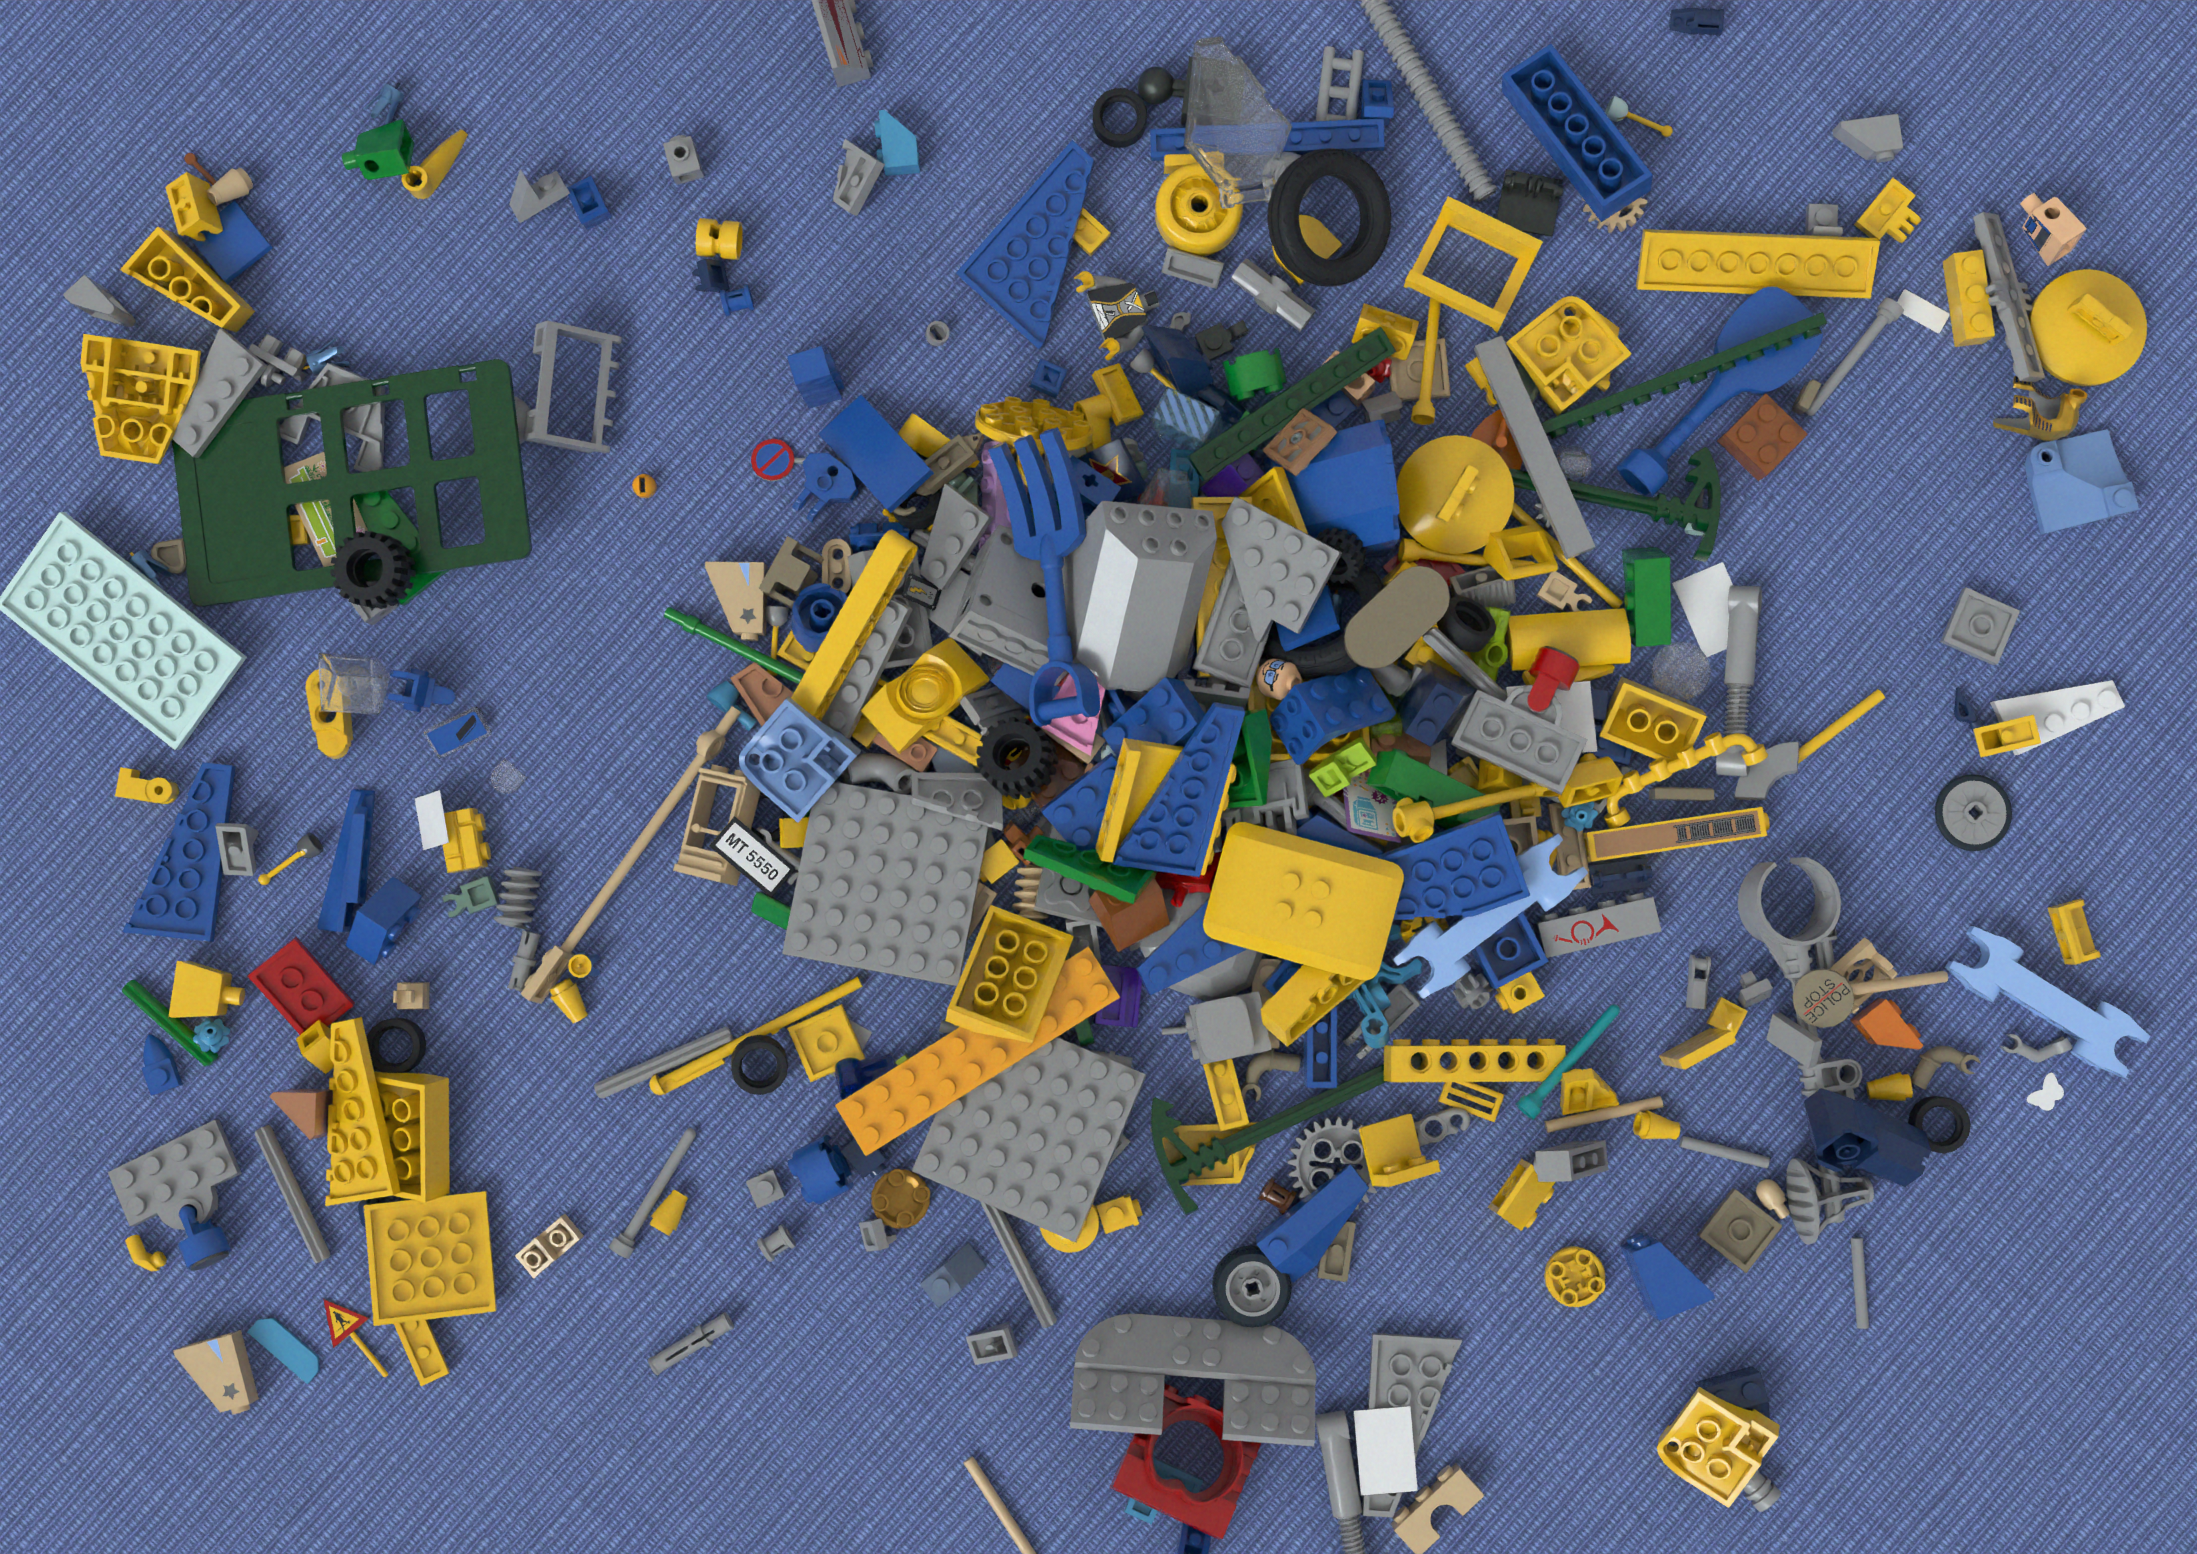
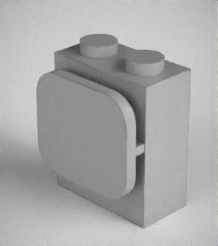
[1184,991,1272,1065]

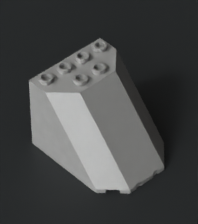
[1062,501,1217,692]

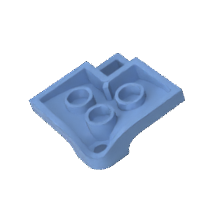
[2025,429,2139,535]
[739,696,861,823]

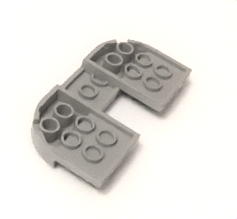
[1070,1314,1316,1447]

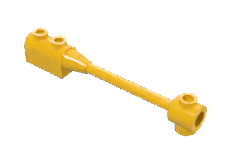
[1393,753,1623,843]

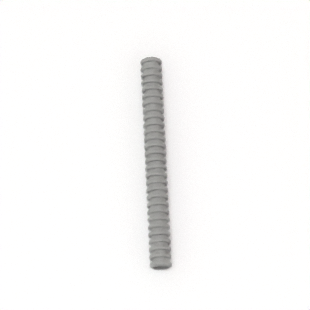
[1358,0,1497,202]

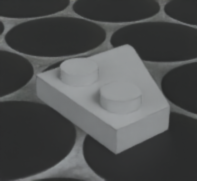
[833,139,885,216]

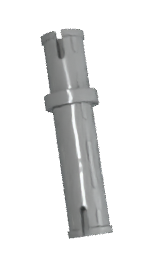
[648,1312,734,1375]

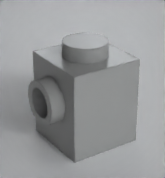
[663,135,704,185]

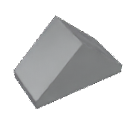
[966,1321,1019,1365]

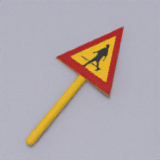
[323,1299,388,1377]

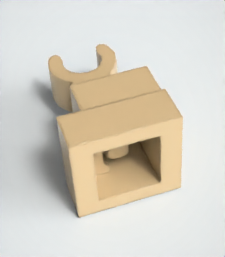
[393,982,430,1009]

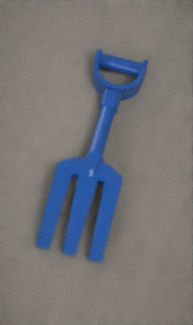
[988,427,1100,727]

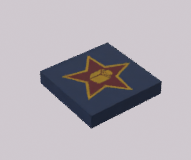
[1078,437,1148,502]

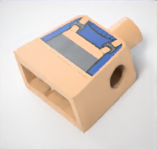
[2020,193,2087,266]

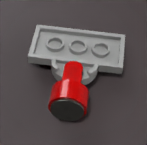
[1451,646,1588,795]

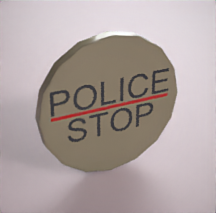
[1792,969,1854,1028]

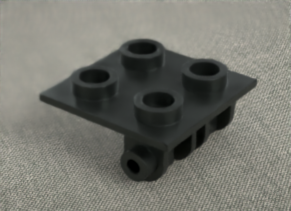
[1497,169,1564,237]

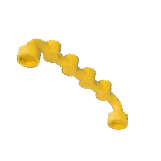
[1604,732,1768,829]

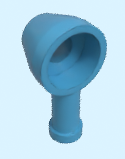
[706,681,757,731]

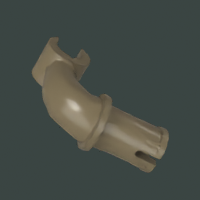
[1910,1046,1981,1090]
[1240,1048,1301,1102]

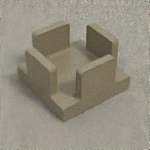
[759,536,824,608]

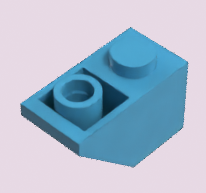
[874,110,920,176]

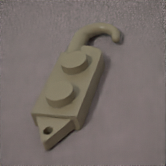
[893,433,984,516]

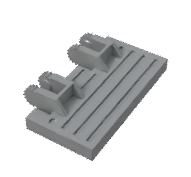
[1213,759,1309,853]

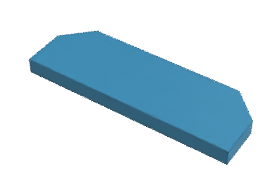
[247,1318,320,1384]

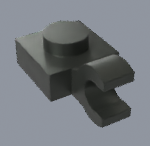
[1195,320,1248,361]

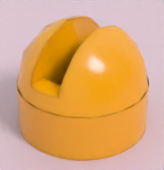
[632,474,657,499]

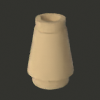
[206,168,253,206]

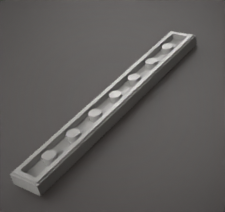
[1474,336,1596,560]

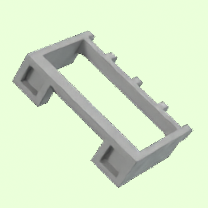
[523,320,622,453]

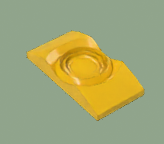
[861,638,990,754]

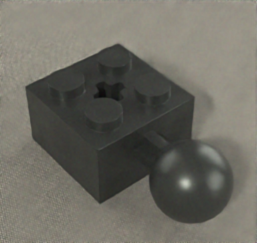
[1138,56,1247,127]

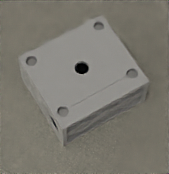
[949,524,1077,686]

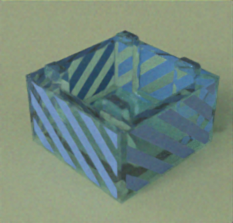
[1151,387,1224,451]

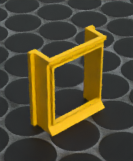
[1403,196,1543,333]

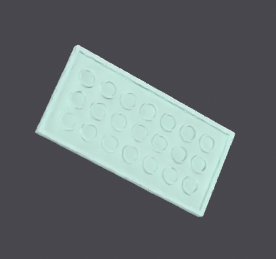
[0,512,247,750]

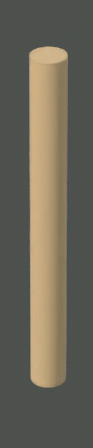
[1850,971,1948,995]
[1545,1096,1663,1133]
[963,1456,1036,1554]

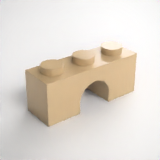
[1391,1463,1485,1554]

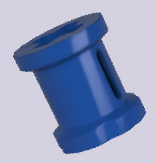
[720,284,755,316]

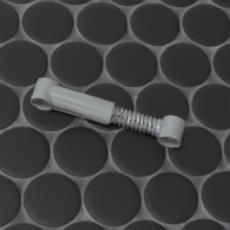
[1716,585,1762,777]
[1315,1410,1367,1554]

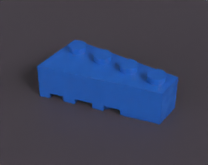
[787,344,845,409]

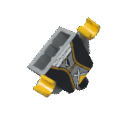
[1074,271,1160,360]

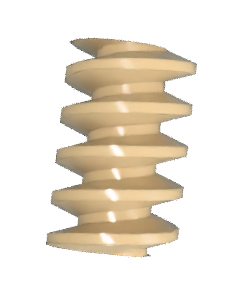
[1012,865,1049,925]

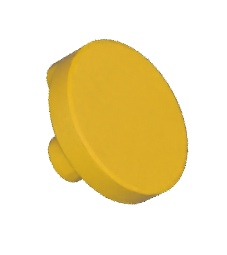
[1544,1246,1605,1307]

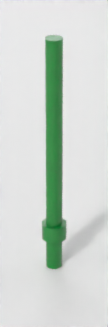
[664,607,804,684]

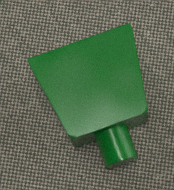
[342,119,415,180]

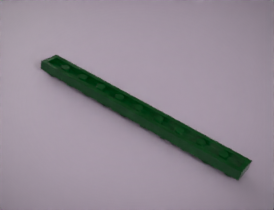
[1541,312,1827,439]

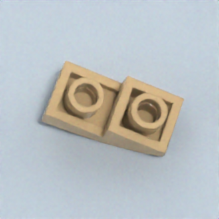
[515,1214,584,1278]

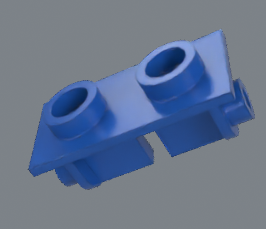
[849,522,910,553]

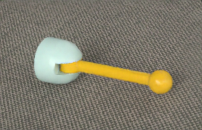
[1605,96,1673,137]

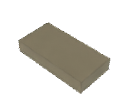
[1649,787,1714,802]

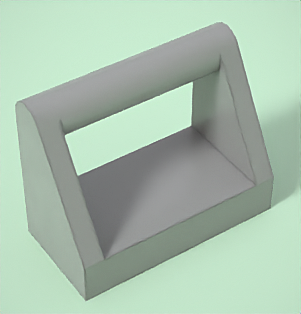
[63,274,135,327]

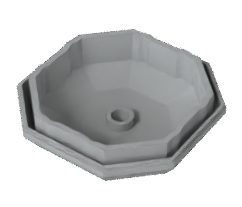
[1140,889,1263,1001]

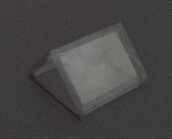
[318,652,390,715]

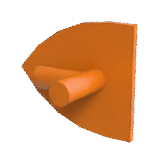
[1471,409,1523,470]

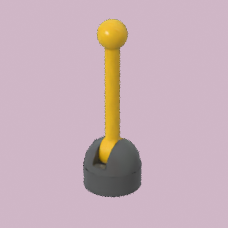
[258,832,324,885]

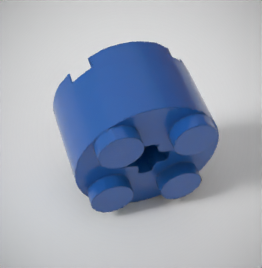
[791,583,848,653]
[788,1135,854,1205]

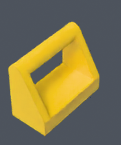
[1482,524,1558,581]

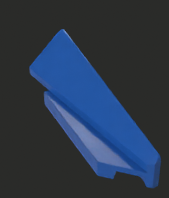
[317,789,375,932]

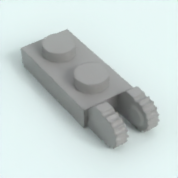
[1343,984,1421,1060]

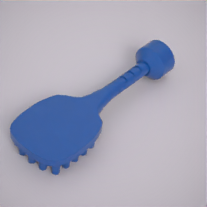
[1617,287,1823,497]

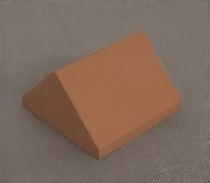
[269,1089,333,1140]

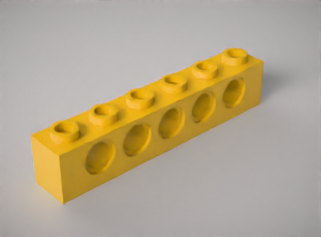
[1384,1039,1566,1082]

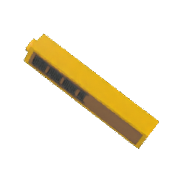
[1583,807,1770,862]

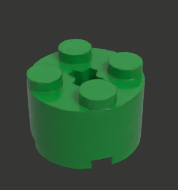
[1222,348,1287,402]

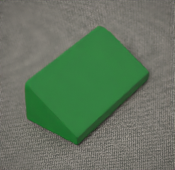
[751,892,791,930]

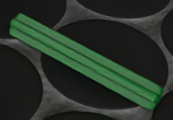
[122,980,218,1067]

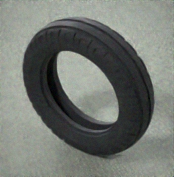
[1267,148,1391,287]
[1263,557,1385,680]

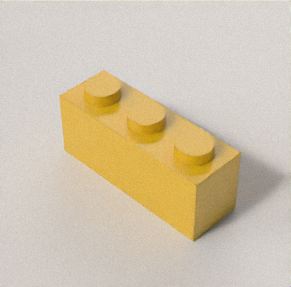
[1943,250,1995,347]

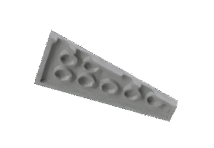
[1362,1333,1462,1518]

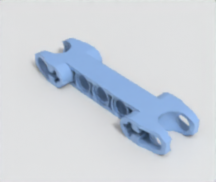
[1392,833,1588,999]
[1945,926,2150,1078]

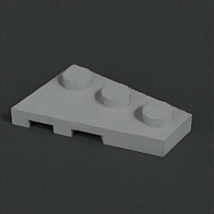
[920,484,993,590]
[911,772,1003,830]

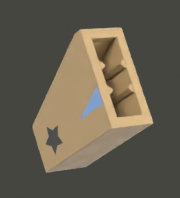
[705,562,768,641]
[174,1330,259,1415]

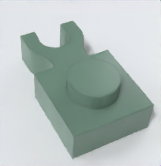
[442,876,500,918]

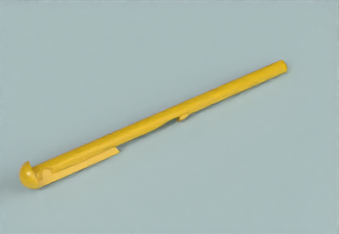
[1511,502,1623,609]
[649,976,863,1095]

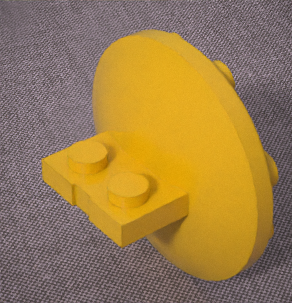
[2028,269,2147,386]
[975,396,1093,487]
[1396,435,1514,554]

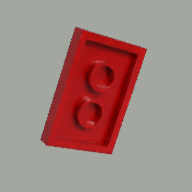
[247,937,355,1035]

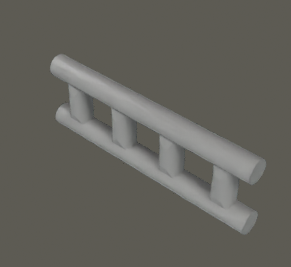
[1315,46,1364,153]

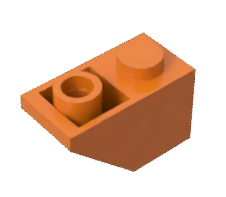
[1850,998,1924,1049]

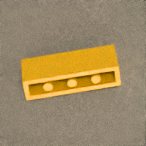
[1505,608,1631,671]

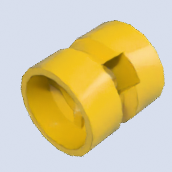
[695,218,743,260]

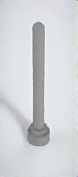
[1806,297,1904,416]
[609,1128,696,1259]

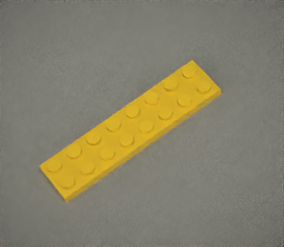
[1636,229,1880,299]

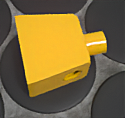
[169,961,245,1018]

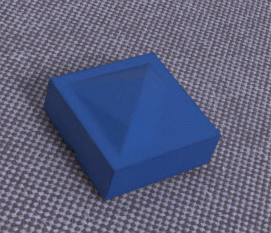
[1029,358,1067,398]

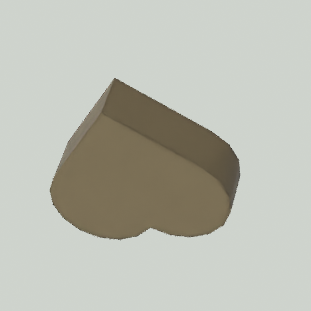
[151,538,187,574]

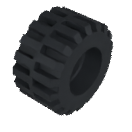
[330,531,416,609]
[976,717,1058,799]

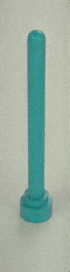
[1515,1004,1620,1120]

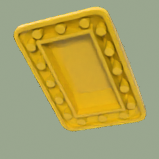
[1203,822,1404,981]

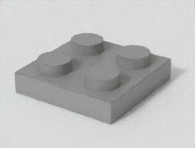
[1940,587,2020,665]

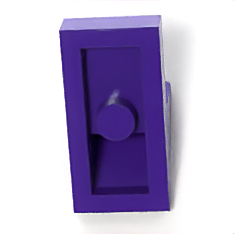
[1200,453,1265,497]

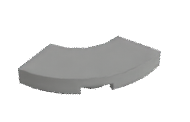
[1735,742,1799,800]

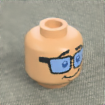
[1256,659,1302,700]

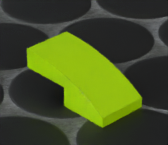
[1309,736,1377,798]

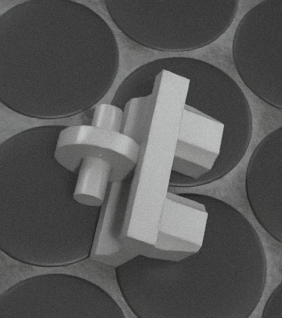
[248,334,307,387]

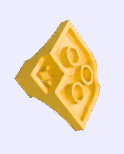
[1506,296,1632,416]
[1657,1387,1780,1508]

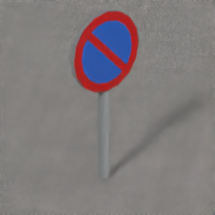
[751,439,845,482]

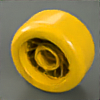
[1155,163,1243,256]

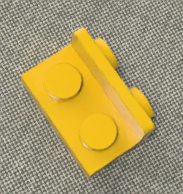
[1352,303,1419,361]

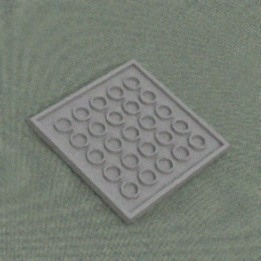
[782,782,989,986]
[912,1037,1147,1243]

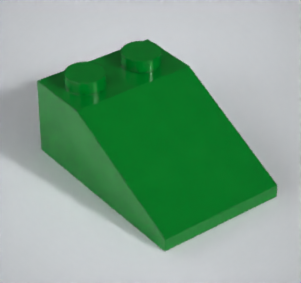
[1227,709,1272,808]

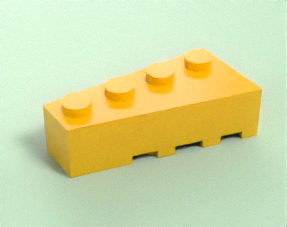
[120,227,255,333]
[1260,965,1366,1047]

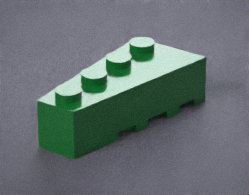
[1366,748,1501,830]

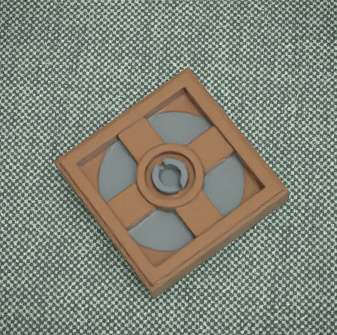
[1263,408,1338,476]

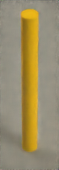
[1798,689,1885,764]

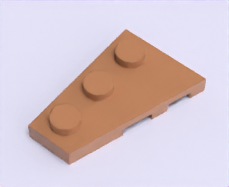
[730,662,794,727]

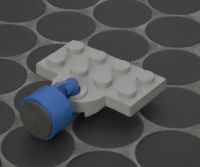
[108,1120,242,1271]

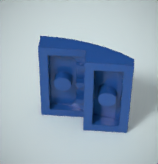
[190,200,273,284]

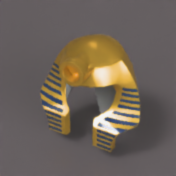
[1993,376,2088,441]

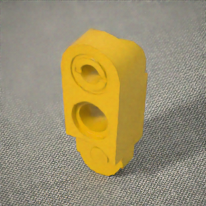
[305,668,353,759]

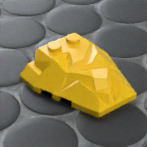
[80,334,201,464]

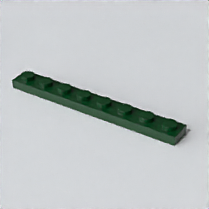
[1187,327,1396,482]

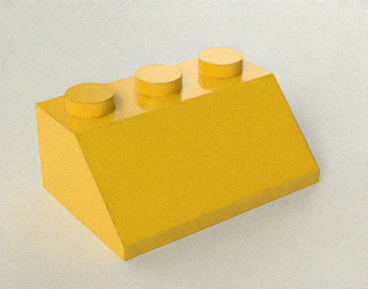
[1599,676,1707,763]

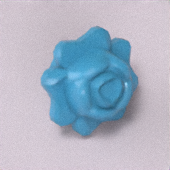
[1561,801,1598,832]
[193,1018,230,1053]

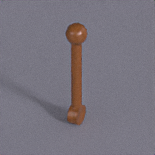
[184,153,217,185]

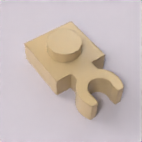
[1536,571,1593,612]

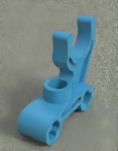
[1344,924,1423,1049]

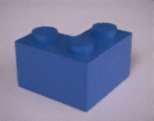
[345,877,422,966]

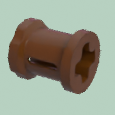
[1257,1176,1297,1215]

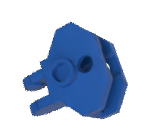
[792,453,859,523]
[384,668,456,712]

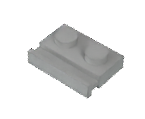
[960,687,1028,736]

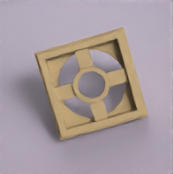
[1829,937,1898,1015]

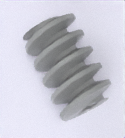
[493,866,543,930]

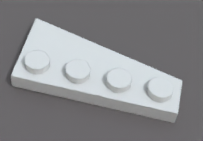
[1990,680,2125,755]

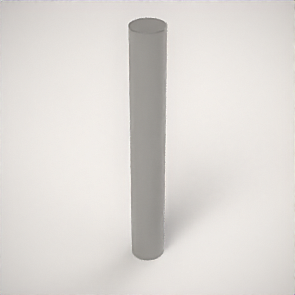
[1679,1135,1770,1169]
[1851,1237,1869,1329]

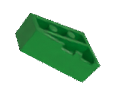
[1622,547,1671,647]

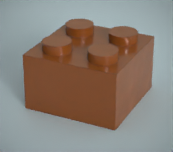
[1717,393,1808,481]

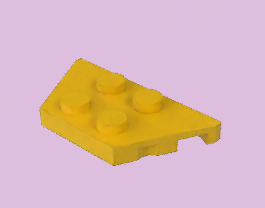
[1150,1122,1258,1186]

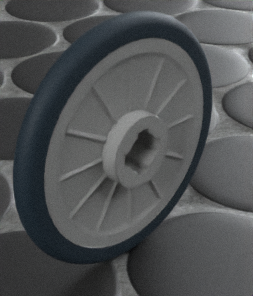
[1935,774,2012,851]

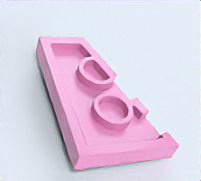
[1041,673,1105,756]

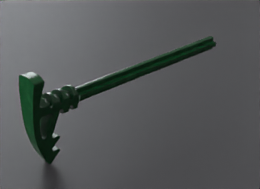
[1508,447,1721,562]
[1151,1052,1422,1216]

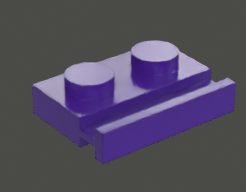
[1093,964,1142,1028]

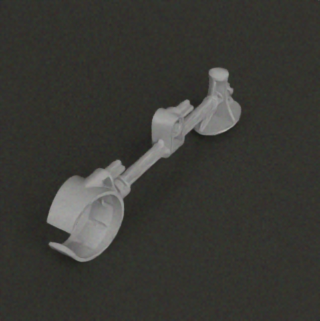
[1738,857,1874,1245]

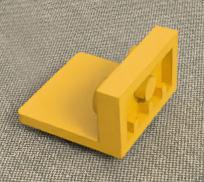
[1359,1114,1441,1187]

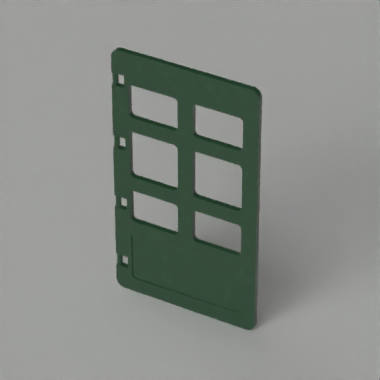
[172,359,532,607]

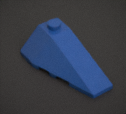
[1256,1163,1369,1282]

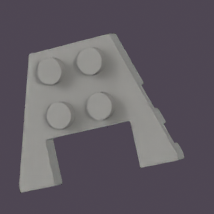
[279,363,385,472]

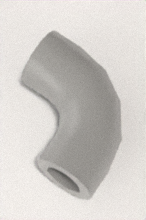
[841,753,916,795]

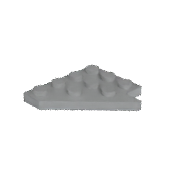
[1221,497,1342,642]

